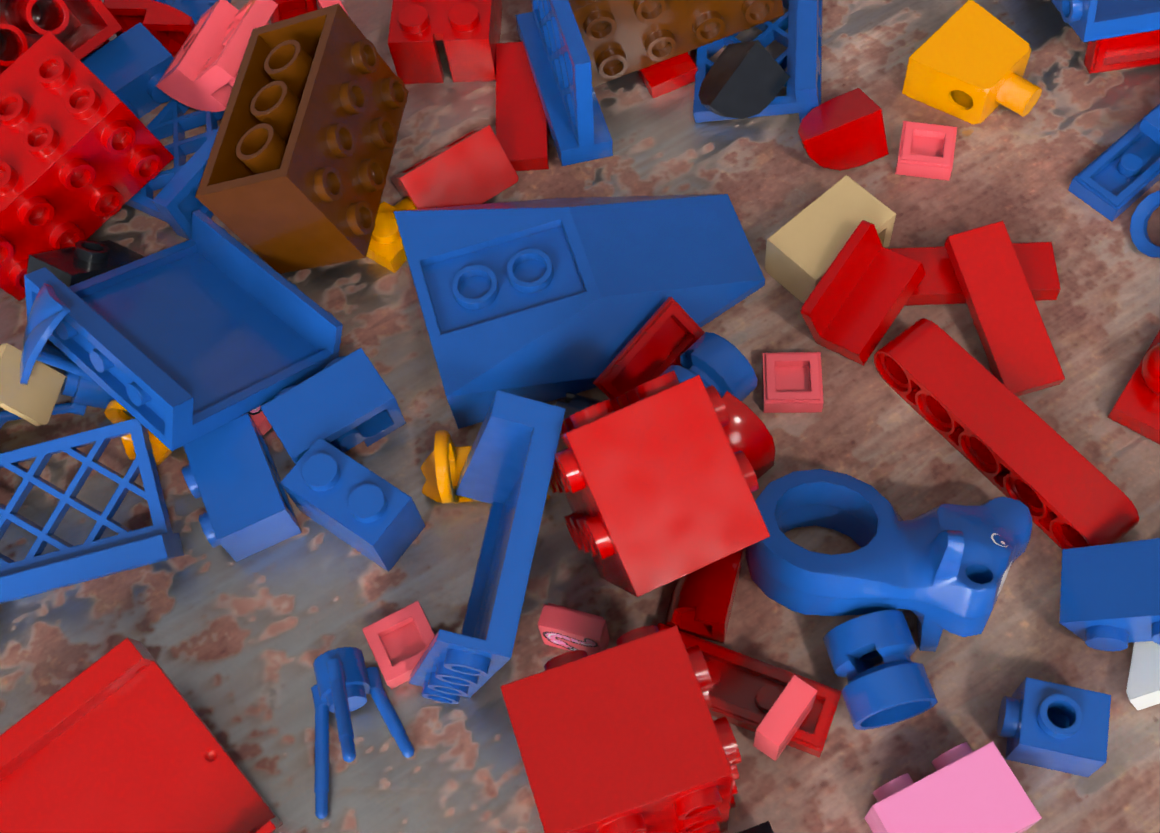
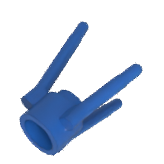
[311,647,415,819]

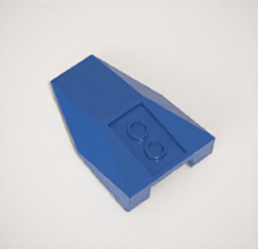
[394,194,765,429]

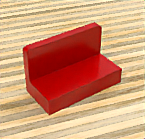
[391,125,519,209]
[800,220,926,366]

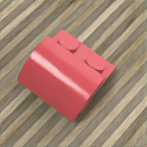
[156,0,278,112]

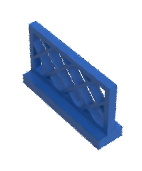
[515,0,613,166]
[693,0,823,123]
[125,99,225,240]
[0,418,184,604]

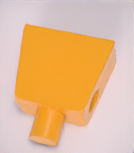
[902,0,1042,124]

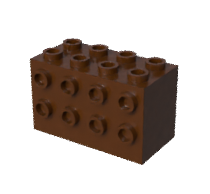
[569,0,784,87]
[195,4,409,274]

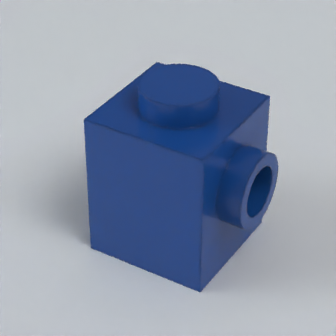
[997,677,1111,778]

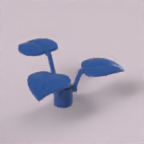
[0,283,115,430]

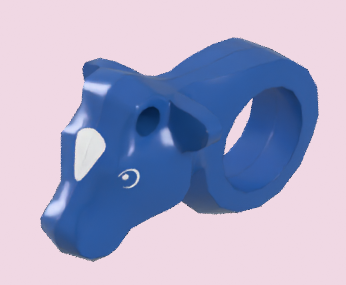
[745,469,1032,652]

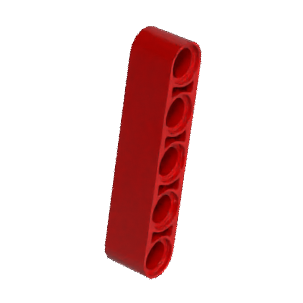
[874,318,1139,549]

